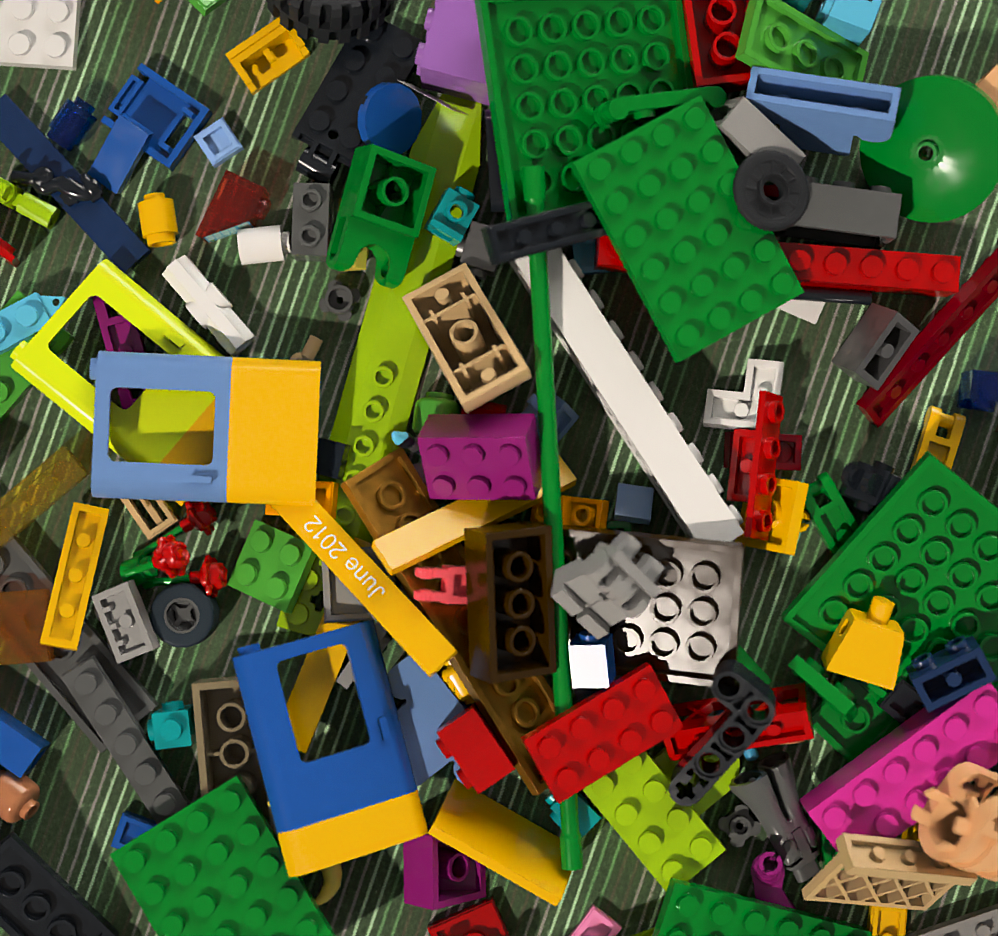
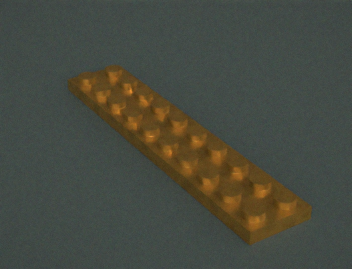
[340,447,555,796]

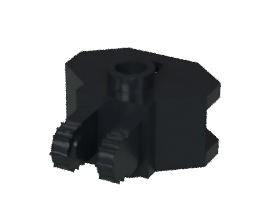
[839,460,902,514]

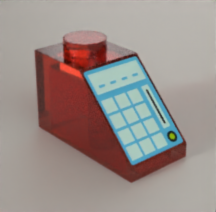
[195,170,272,243]

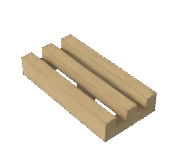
[121,499,180,540]

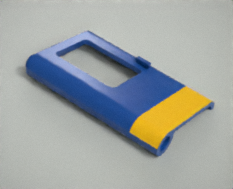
[232,620,428,877]

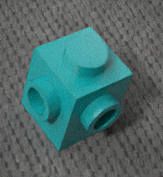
[147,700,196,750]

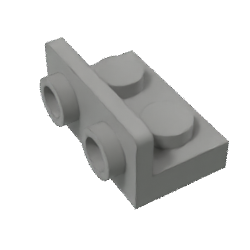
[91,579,161,664]

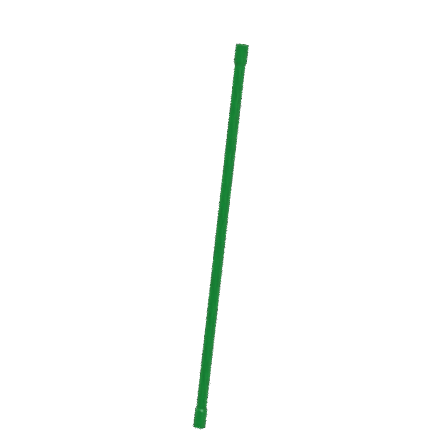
[522,165,583,871]

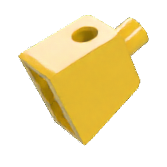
[821,596,904,690]

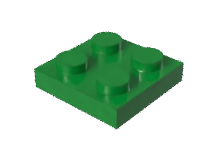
[788,654,859,724]

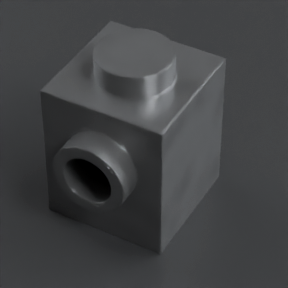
[455,221,498,280]

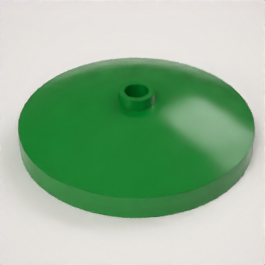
[860,74,998,223]

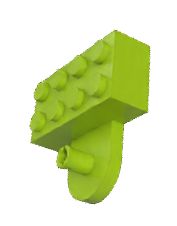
[582,747,740,891]

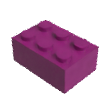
[417,413,542,500]

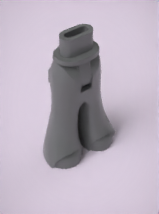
[729,751,821,883]

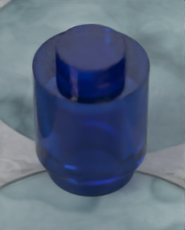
[47,96,98,152]

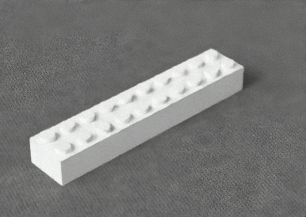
[509,248,744,542]

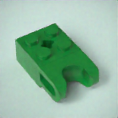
[326,144,437,289]

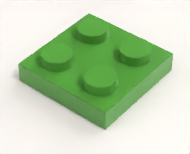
[227,519,317,614]

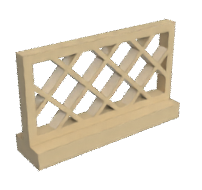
[801,833,978,911]

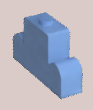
[745,66,901,156]
[378,654,468,786]

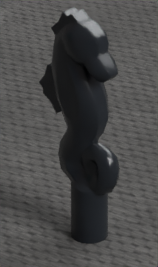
[11,167,104,207]

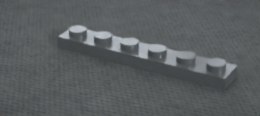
[61,655,191,825]

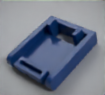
[100,63,213,172]

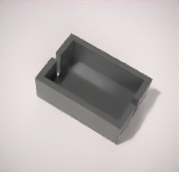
[774,176,902,249]

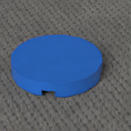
[358,82,422,154]

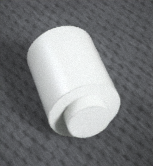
[237,225,291,265]

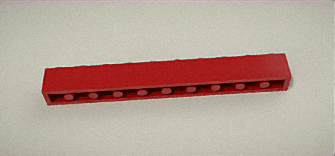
[594,235,961,298]

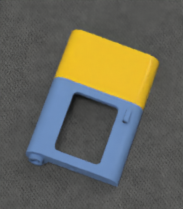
[90,351,321,505]

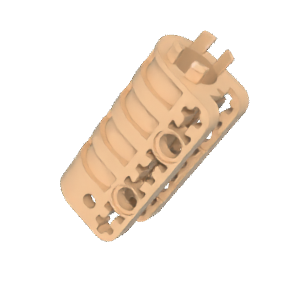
[911,762,998,882]

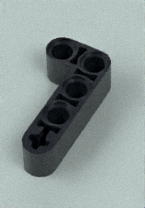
[669,659,776,806]

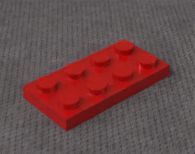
[521,662,684,804]

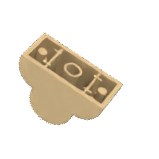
[402,262,532,414]

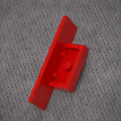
[726,391,785,541]

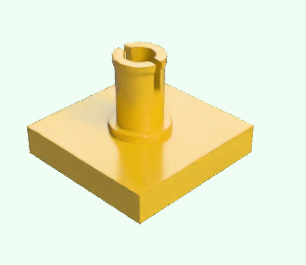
[735,478,810,556]

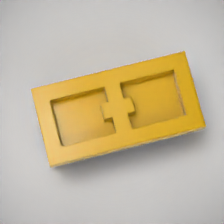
[225,16,311,95]

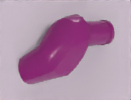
[751,851,796,909]

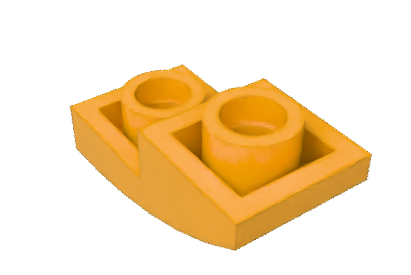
[530,495,609,529]

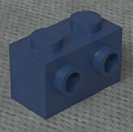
[906,635,997,712]

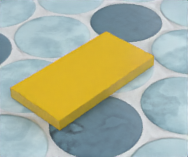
[428,778,572,906]

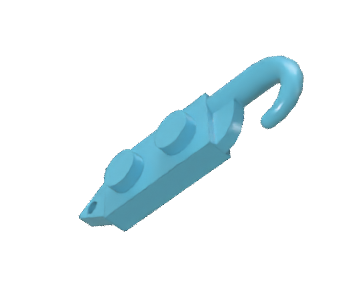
[0,292,67,355]

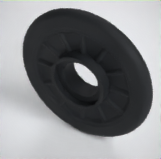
[733,150,809,231]

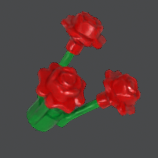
[120,501,228,598]

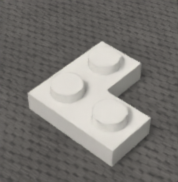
[703,358,784,430]

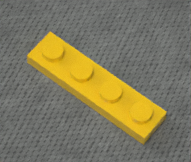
[40,502,110,651]

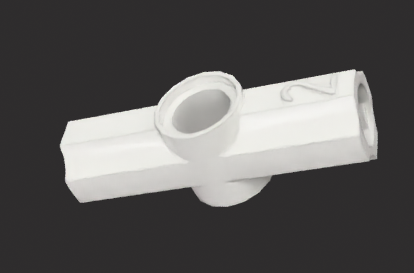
[162,255,256,357]

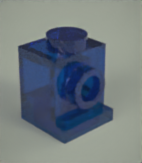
[957,369,998,412]

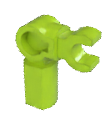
[0,177,61,230]

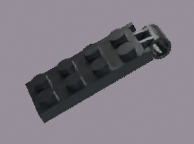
[292,21,426,185]
[0,831,119,936]

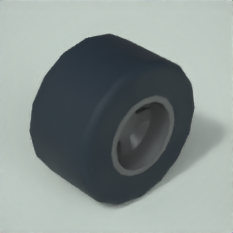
[150,582,220,648]

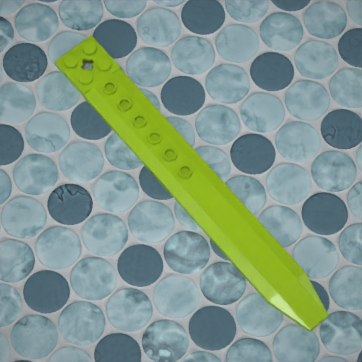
[277,94,482,636]

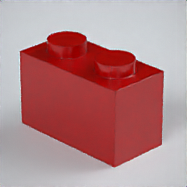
[435,704,515,795]

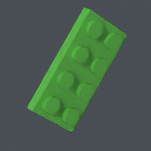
[735,0,869,82]

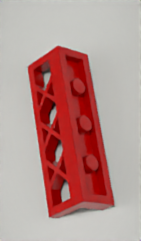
[663,683,814,761]

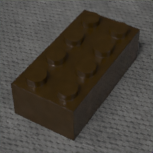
[464,521,557,684]

